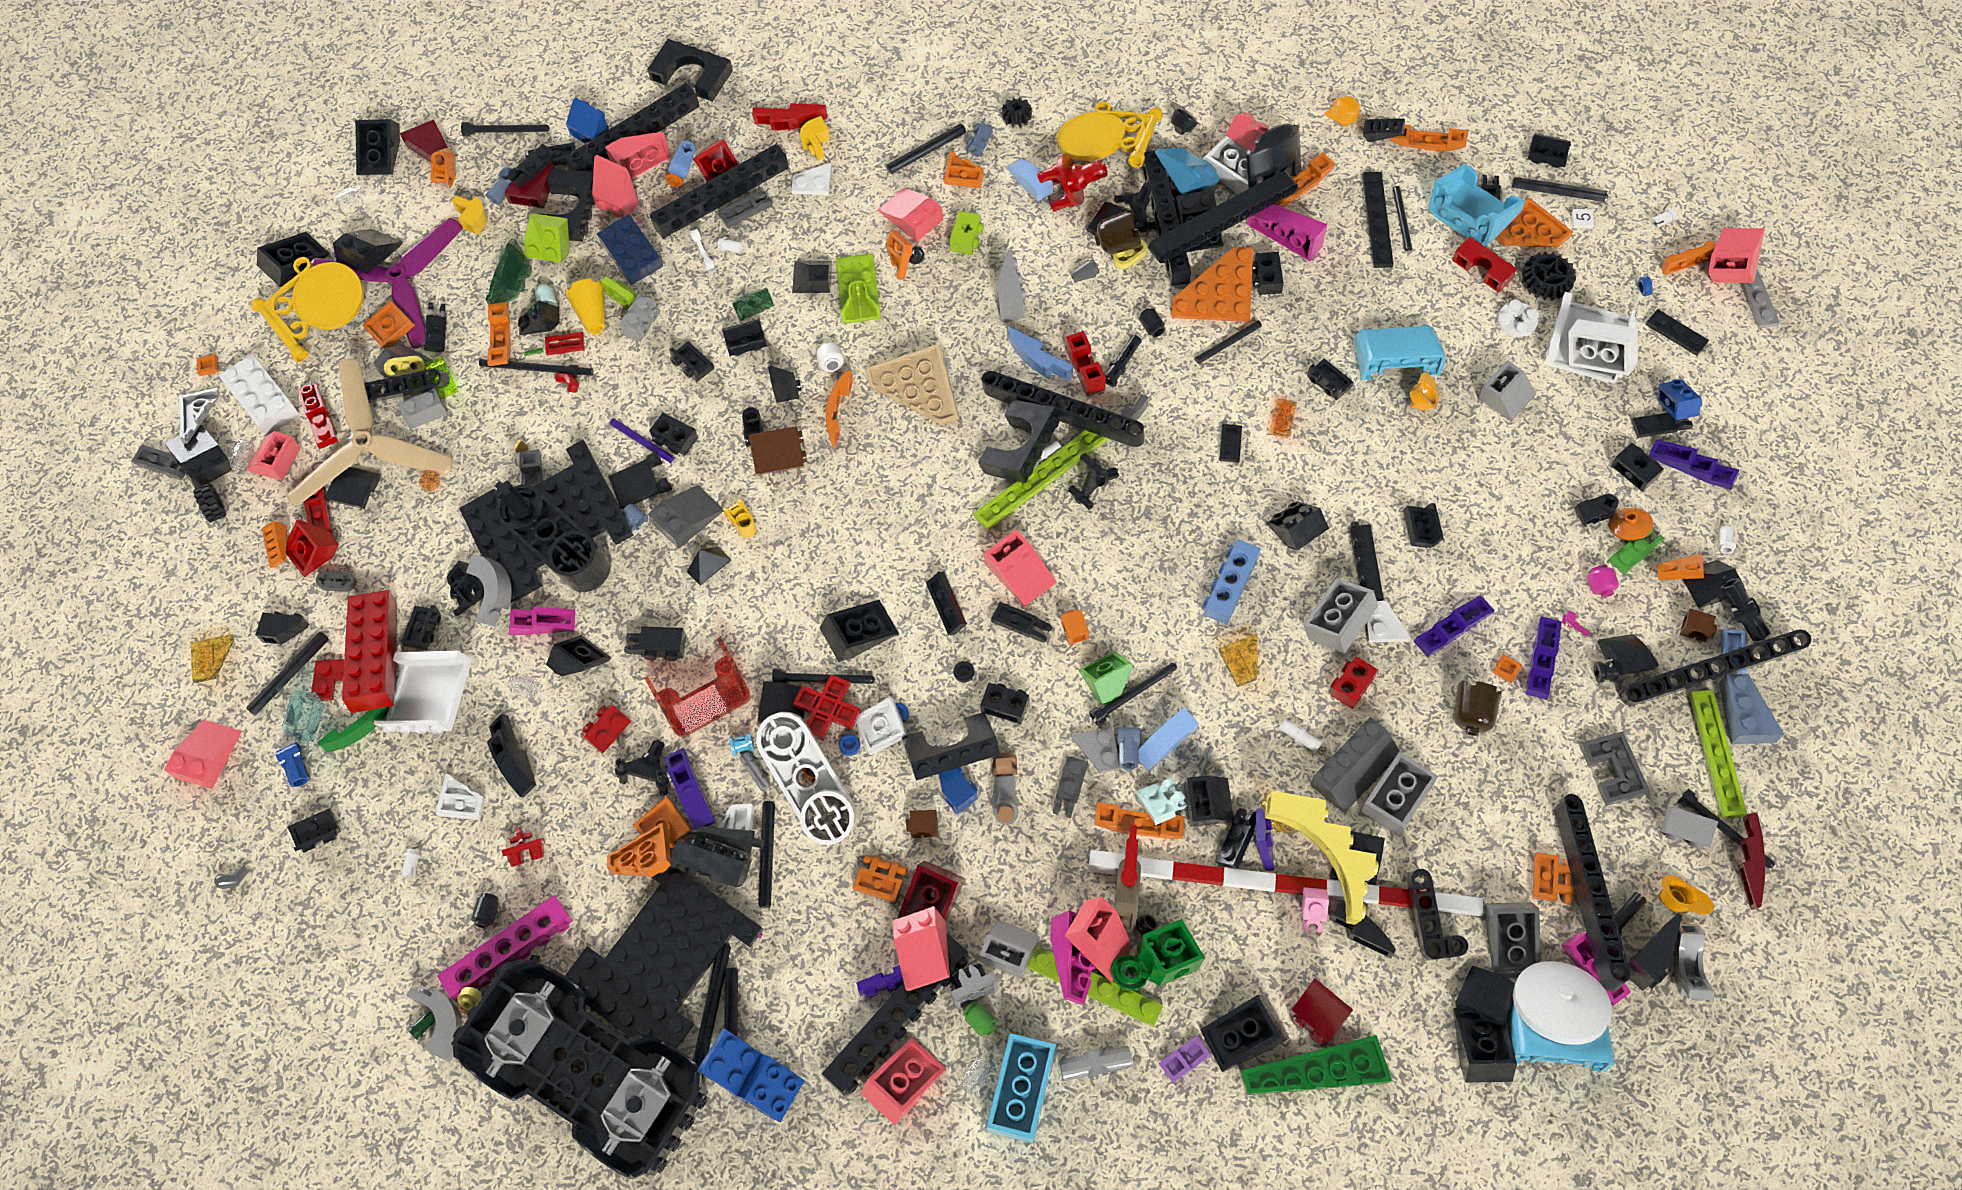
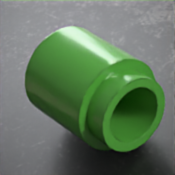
[963,1001,997,1036]

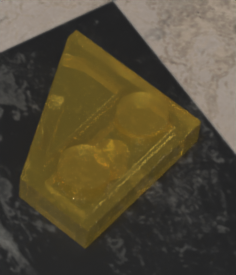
[1219,633,1258,688]
[191,634,234,683]

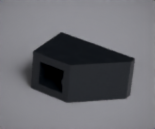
[518,300,560,335]
[255,611,309,645]

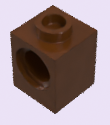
[1680,608,1717,642]
[906,810,938,838]

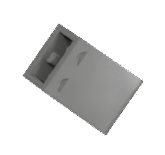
[996,250,1026,322]

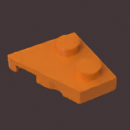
[944,151,984,188]
[886,230,913,279]
[1658,554,1704,580]

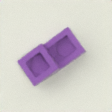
[1158,1035,1212,1083]

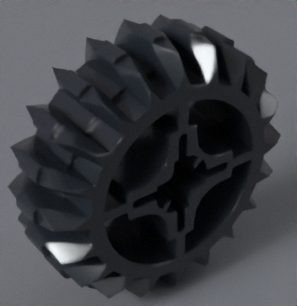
[1522,251,1576,301]

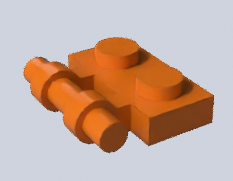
[1532,852,1575,905]
[853,855,908,904]

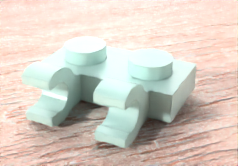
[1136,778,1187,825]

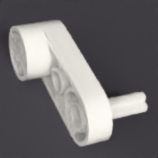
[756,712,856,845]

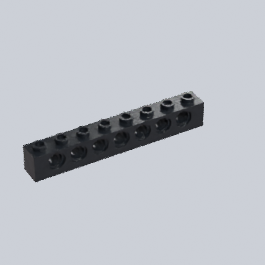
[564,83,700,171]
[649,143,789,239]
[1141,150,1191,286]
[821,933,969,1096]

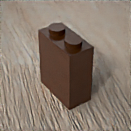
[749,426,808,476]

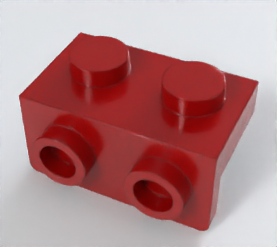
[581,704,631,754]

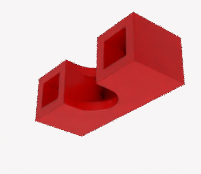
[1452,237,1517,293]
[1065,331,1106,396]

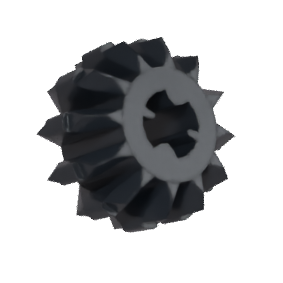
[1002,97,1032,128]

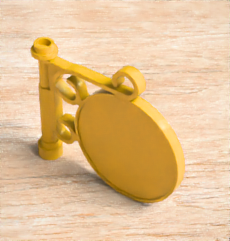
[1057,102,1163,168]
[251,257,364,363]

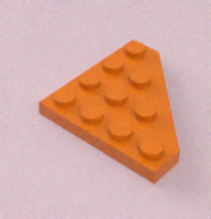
[1172,247,1253,322]

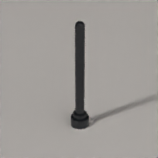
[461,122,550,137]
[1089,663,1177,726]
[772,668,875,684]
[1677,788,1775,868]

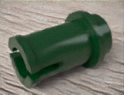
[407,1010,435,1040]

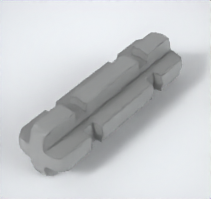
[740,752,771,791]

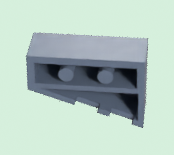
[1719,674,1784,744]

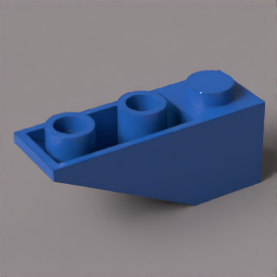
[935,745,978,815]

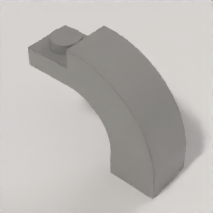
[466,553,511,627]
[1673,923,1714,1001]
[406,987,462,1063]

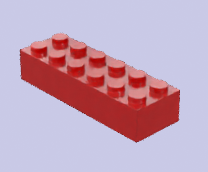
[342,589,397,713]

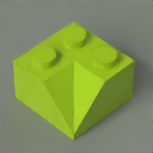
[524,213,570,263]

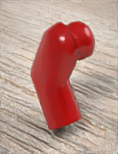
[555,372,579,393]

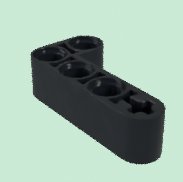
[1407,869,1468,960]

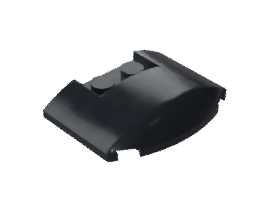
[1246,123,1301,188]

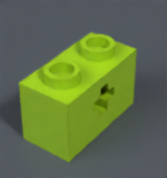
[950,211,984,255]

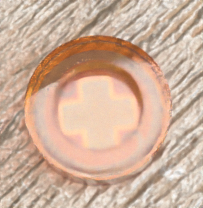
[419,471,440,491]

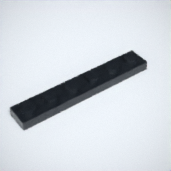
[1362,172,1394,268]

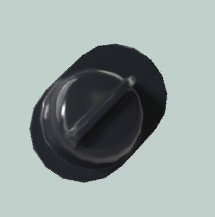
[1171,102,1201,135]

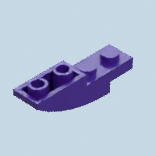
[664,747,716,830]

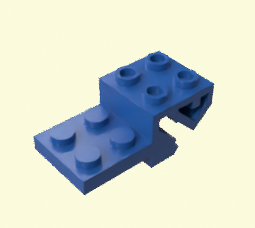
[697,1029,805,1122]

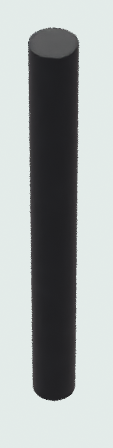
[1393,186,1413,251]
[1194,320,1262,365]

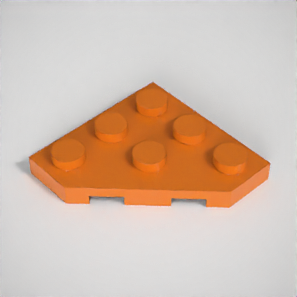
[1495,198,1573,247]
[607,822,671,877]

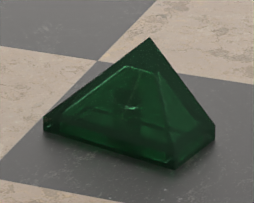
[732,288,775,321]

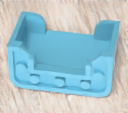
[1429,164,1525,246]
[1354,325,1446,380]
[1507,1003,1614,1072]

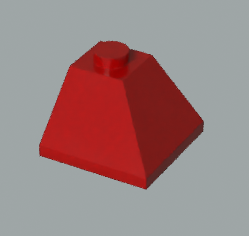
[693,139,739,182]
[286,520,339,577]

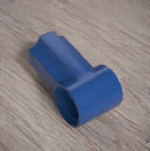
[275,742,310,788]

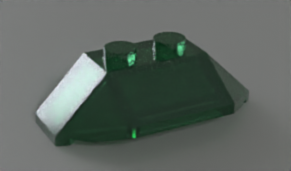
[485,238,532,304]

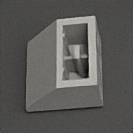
[1478,360,1536,421]
[979,920,1040,979]

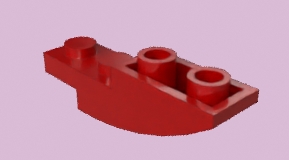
[752,103,828,131]
[297,382,339,449]

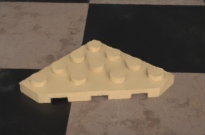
[865,344,960,425]

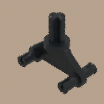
[1114,182,1157,233]
[1068,453,1119,510]
[615,739,670,796]

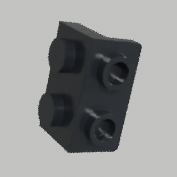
[1527,133,1571,168]
[722,319,767,357]
[669,341,714,382]
[1307,358,1354,400]
[1403,503,1444,548]
[401,605,441,650]
[287,808,341,853]

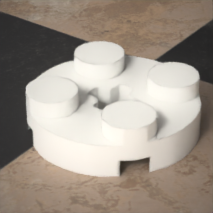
[1498,300,1539,337]

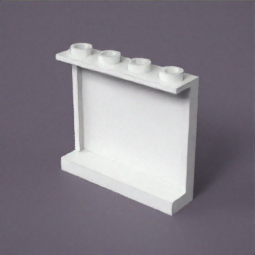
[1544,292,1637,384]
[374,651,472,734]

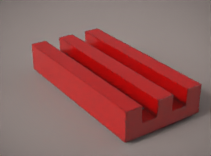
[545,332,585,355]

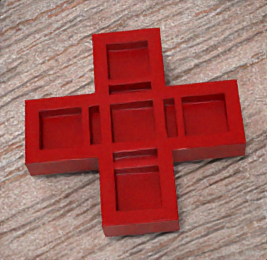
[793,675,861,741]

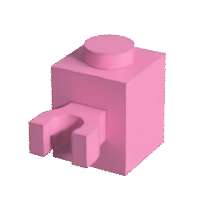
[1301,888,1329,933]

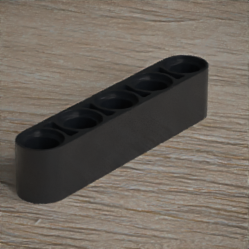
[364,369,450,403]

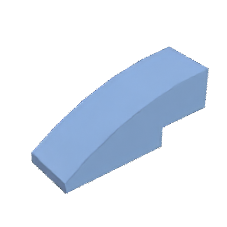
[1006,158,1053,201]
[1138,708,1199,771]

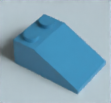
[1155,147,1220,195]

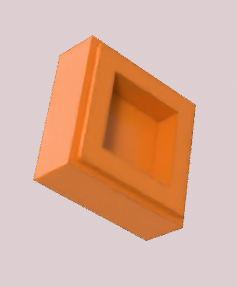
[196,354,219,376]
[1492,654,1522,683]

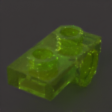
[424,356,459,400]

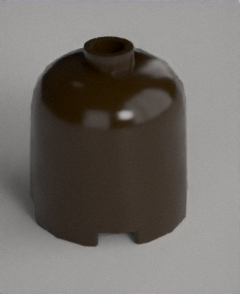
[1094,210,1142,254]
[1453,681,1502,736]

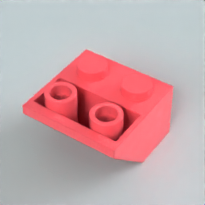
[246,431,301,481]

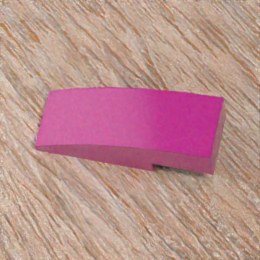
[509,607,575,635]
[1561,933,1631,1006]

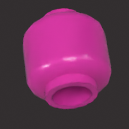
[1587,565,1619,598]

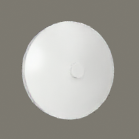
[1513,961,1612,1045]

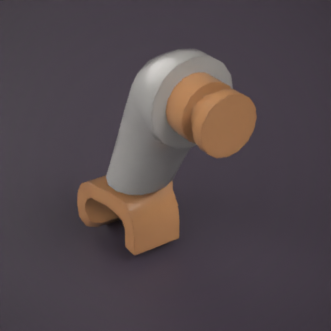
[992,752,1019,825]

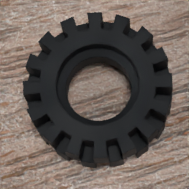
[193,483,227,523]

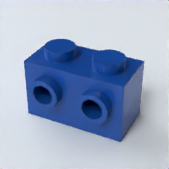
[1657,379,1702,420]

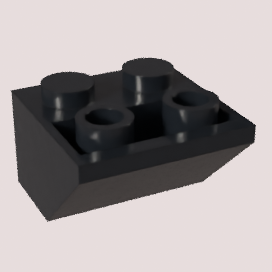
[1266,501,1329,551]
[1184,775,1234,827]

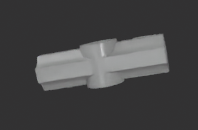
[1059,1046,1133,1082]

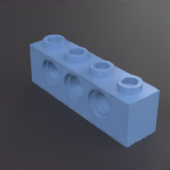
[1202,539,1261,625]

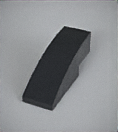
[1330,899,1396,958]

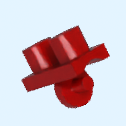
[501,828,545,867]

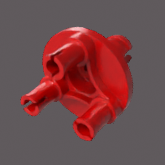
[1037,153,1108,212]

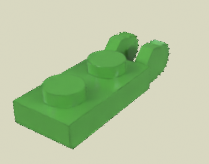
[1608,528,1665,575]

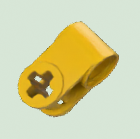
[722,499,756,538]

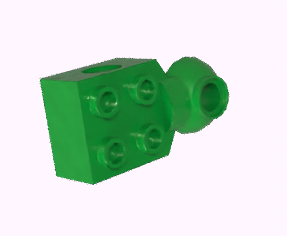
[1111,919,1205,991]

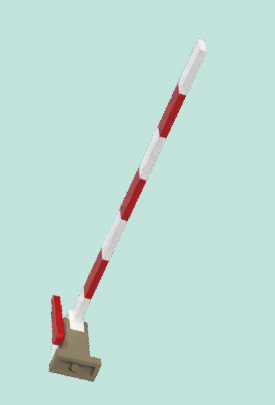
[1088,825,1483,933]

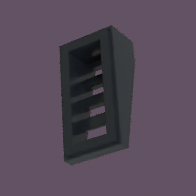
[1363,118,1405,142]

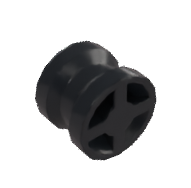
[1593,660,1618,683]

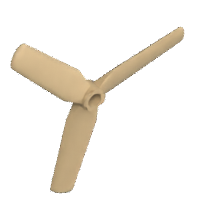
[287,359,453,506]

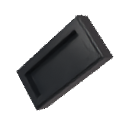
[1219,424,1242,463]

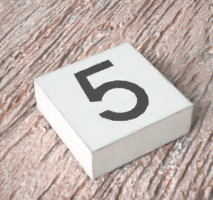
[1572,209,1594,228]

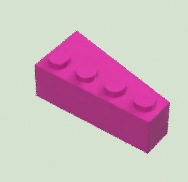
[1247,204,1327,261]

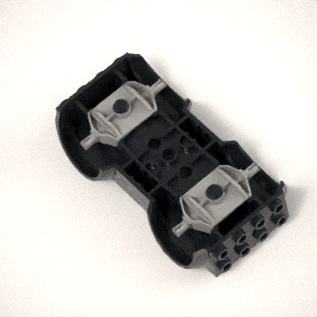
[451,959,709,1179]

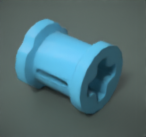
[729,732,755,756]

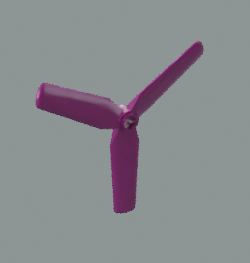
[311,218,463,349]

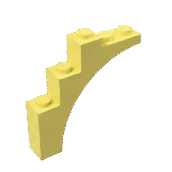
[1265,791,1379,925]

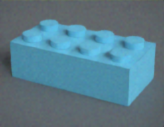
[987,1033,1056,1144]

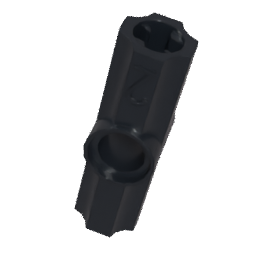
[1721,578,1771,641]

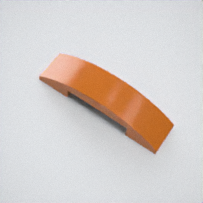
[1390,124,1468,151]
[1275,152,1335,207]
[488,302,511,366]
[826,370,853,447]
[1094,802,1185,839]

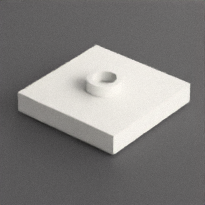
[856,697,908,755]

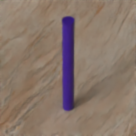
[609,418,675,464]

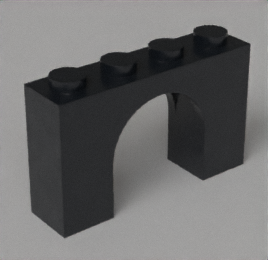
[647,39,733,102]
[539,169,595,242]
[978,399,1060,483]
[902,712,1000,781]

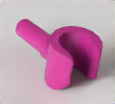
[1562,611,1590,636]

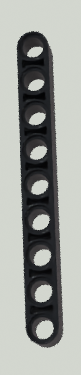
[1148,171,1298,263]
[981,371,1145,447]
[1620,629,1812,706]
[1554,794,1631,992]

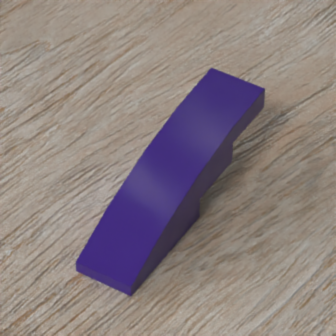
[1649,439,1739,490]
[1413,595,1495,657]
[1525,616,1562,700]

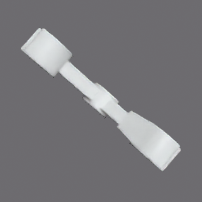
[690,229,716,274]

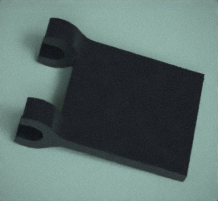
[608,452,673,509]

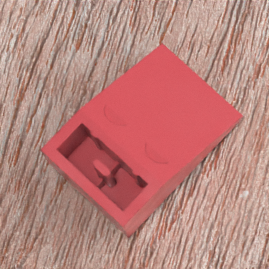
[1708,228,1765,283]
[984,529,1057,607]
[1065,896,1133,982]

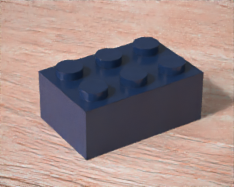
[597,214,663,285]

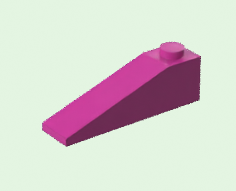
[1050,910,1096,1005]

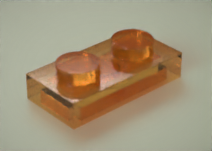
[1269,398,1297,439]

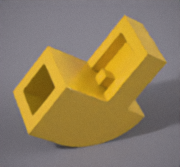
[800,116,830,160]
[451,195,488,235]

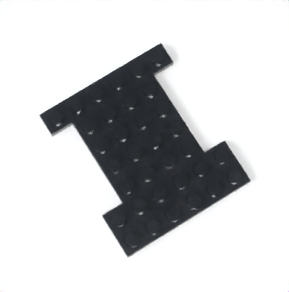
[459,439,634,603]
[565,866,764,1048]

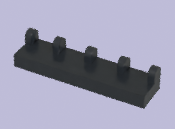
[1349,521,1384,601]

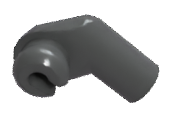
[214,865,249,889]

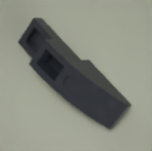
[487,714,536,798]

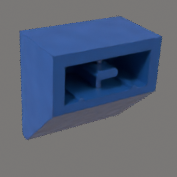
[566,97,609,144]

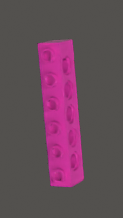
[437,895,573,1002]

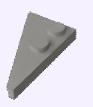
[179,388,220,444]

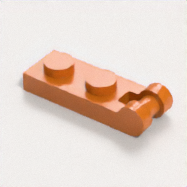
[1661,241,1716,275]

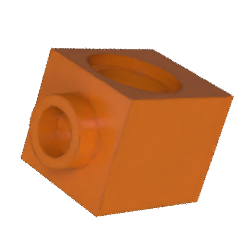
[1061,609,1089,645]

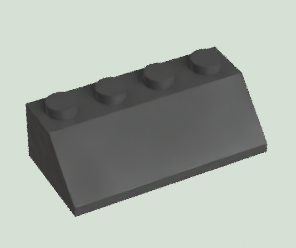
[1310,717,1400,814]

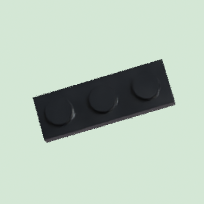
[1645,309,1709,356]
[926,571,967,635]

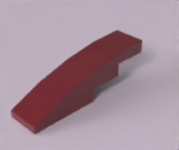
[1737,812,1765,910]

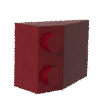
[897,860,965,921]
[1289,978,1353,1046]

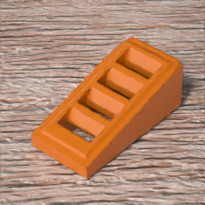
[262,521,287,568]

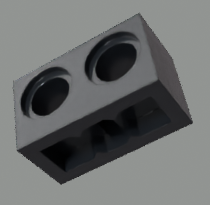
[1252,252,1284,295]
[649,412,698,456]
[980,682,1030,725]

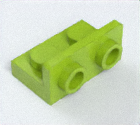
[601,276,638,310]

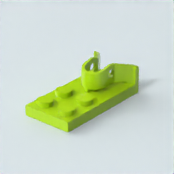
[836,253,881,324]

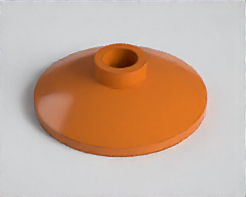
[1609,508,1653,540]

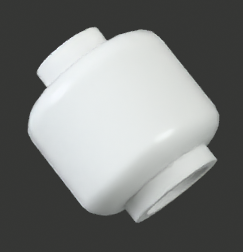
[817,343,844,372]

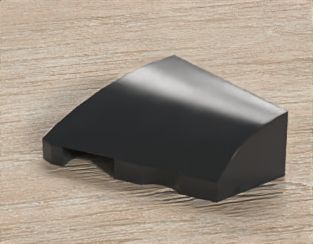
[447,560,484,616]

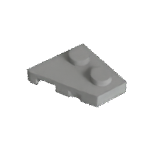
[1071,728,1121,774]

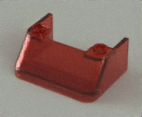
[644,637,751,737]

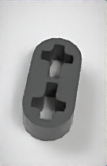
[316,571,356,592]

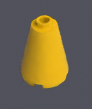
[565,278,605,335]

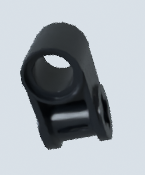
[742,407,764,447]
[1574,494,1619,527]

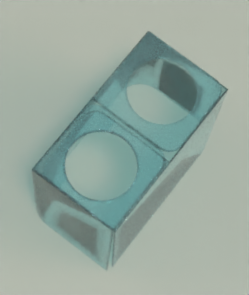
[282,691,325,742]

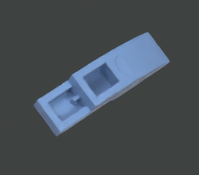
[1008,327,1073,381]

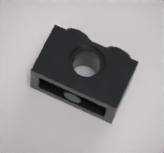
[1611,443,1664,492]

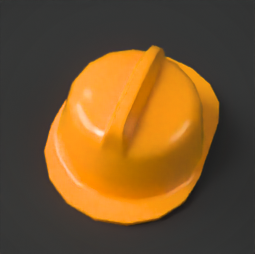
[1324,96,1360,126]
[1409,372,1439,411]
[1658,875,1714,915]

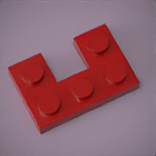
[310,659,344,701]

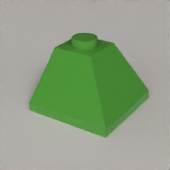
[1078,651,1133,704]

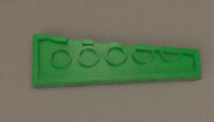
[1240,1035,1392,1095]

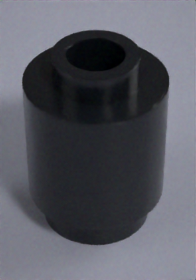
[1139,308,1166,338]
[471,893,499,928]

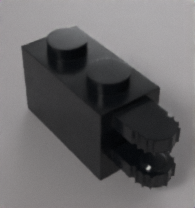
[624,626,686,661]

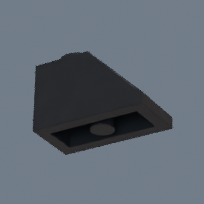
[768,366,802,403]

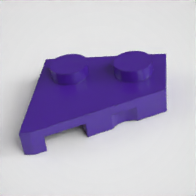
[1256,808,1274,871]
[856,965,904,998]

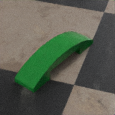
[317,707,389,752]

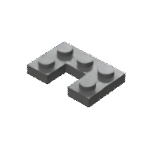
[1579,731,1650,806]

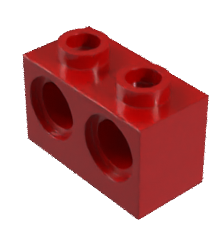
[1330,656,1378,709]

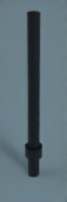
[479,359,594,377]

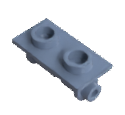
[965,118,993,157]

